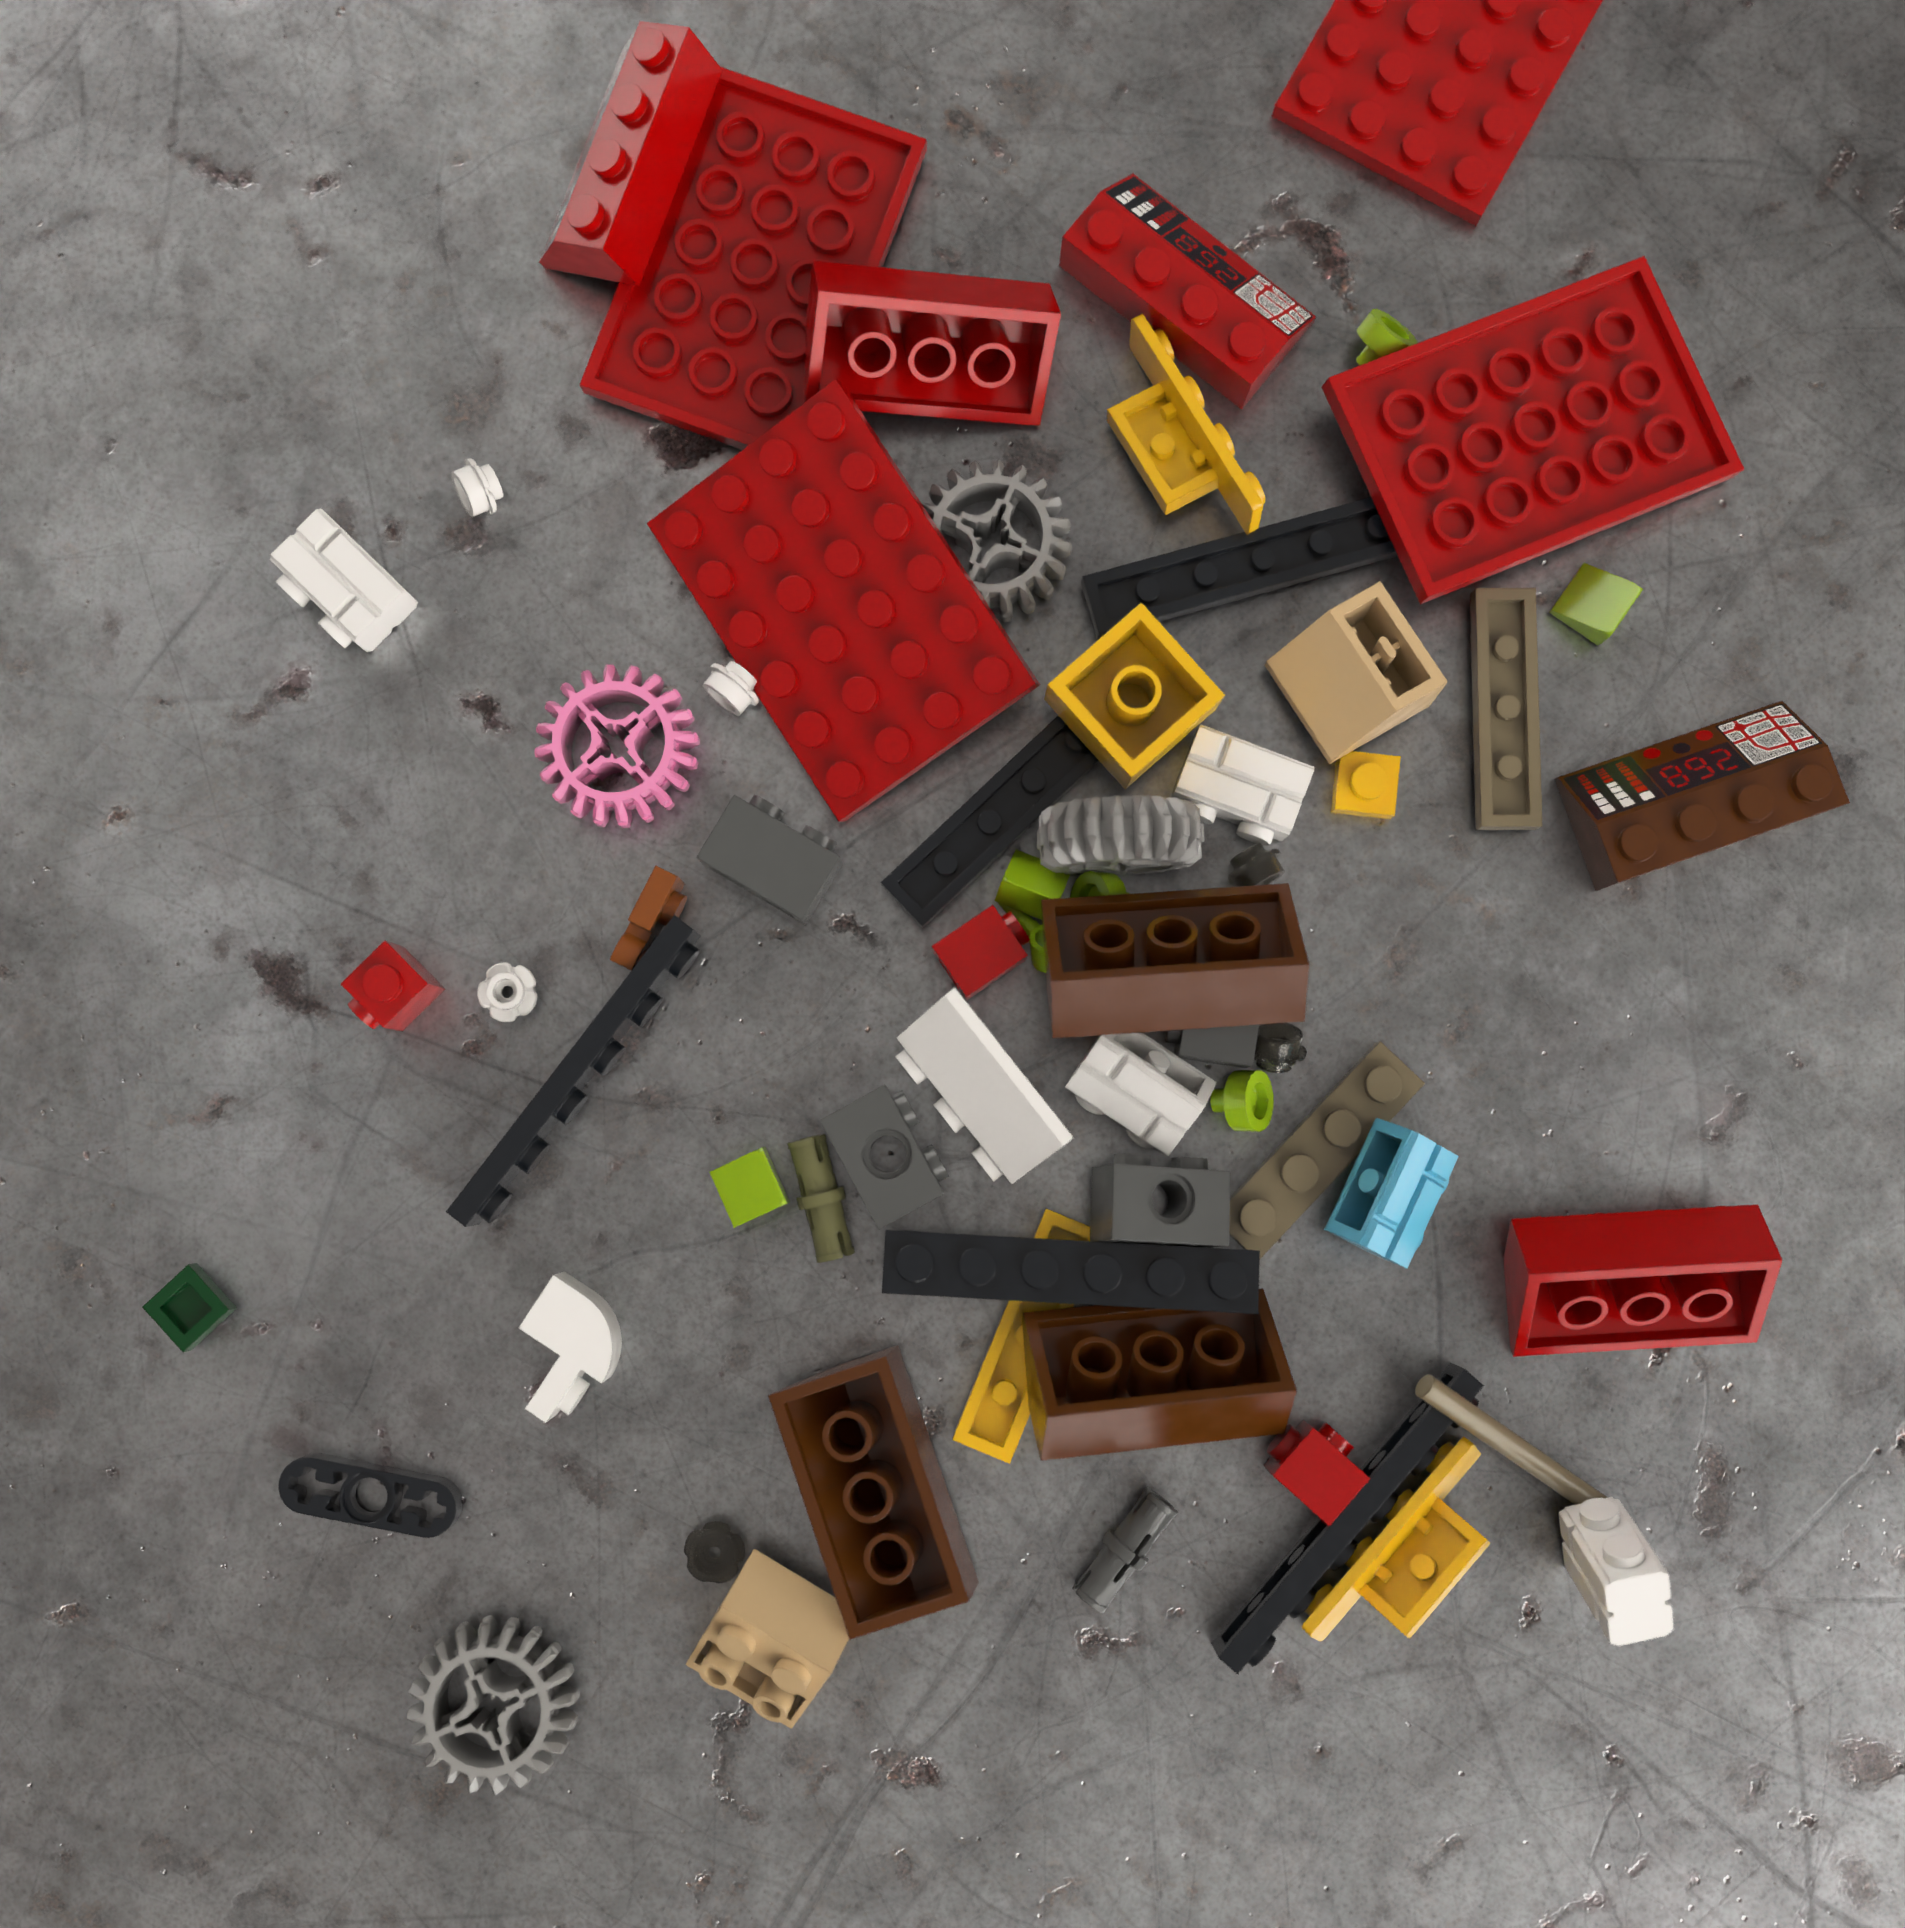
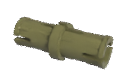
[787,1133,855,1263]

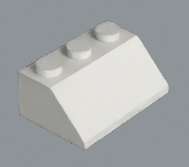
[895,987,1073,1184]

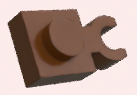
[610,865,687,971]

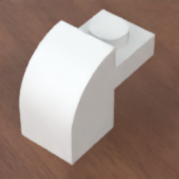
[519,1271,622,1423]

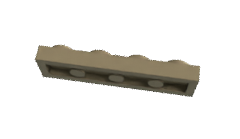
[1470,588,1542,830]
[1229,1041,1425,1259]

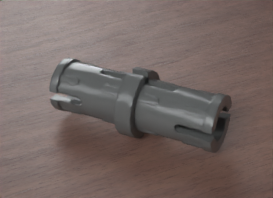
[1072,1487,1178,1613]

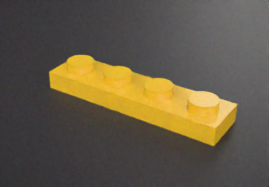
[952,1208,1090,1464]

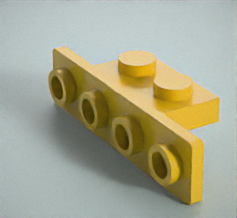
[1107,314,1265,534]
[1301,1436,1491,1642]

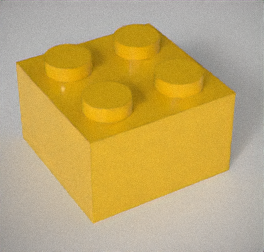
[1044,603,1225,789]

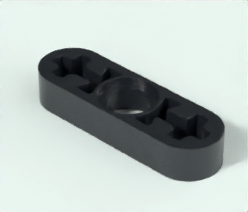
[279,1453,463,1538]

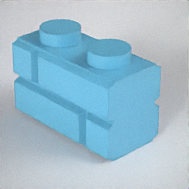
[1324,1118,1459,1269]

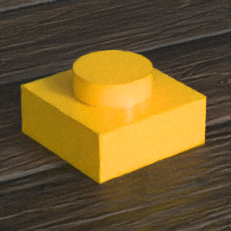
[1331,751,1401,819]

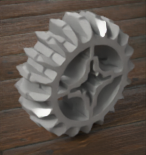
[922,459,1072,622]
[1036,795,1204,876]
[406,1616,580,1795]

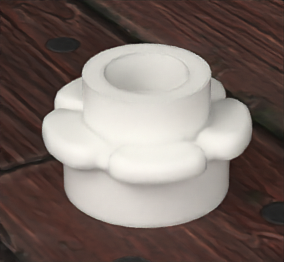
[451,458,503,517]
[702,661,759,716]
[477,962,538,1022]

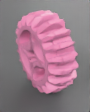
[534,664,700,828]

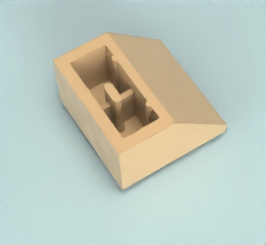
[1265,581,1448,764]
[685,1548,849,1729]

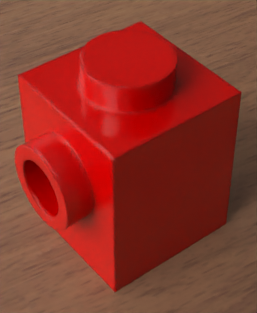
[931,905,1030,1001]
[340,940,445,1032]
[1263,1420,1371,1526]

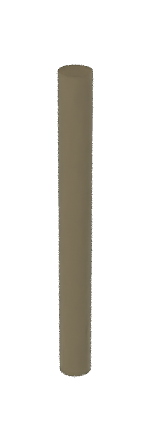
[1415,1375,1608,1505]

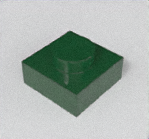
[142,1263,237,1352]

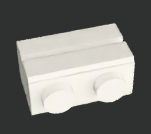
[269,508,418,653]
[1171,724,1315,846]
[1065,1033,1217,1156]
[1559,1497,1674,1646]

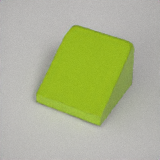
[1549,563,1643,646]
[994,849,1070,920]
[709,1147,790,1228]

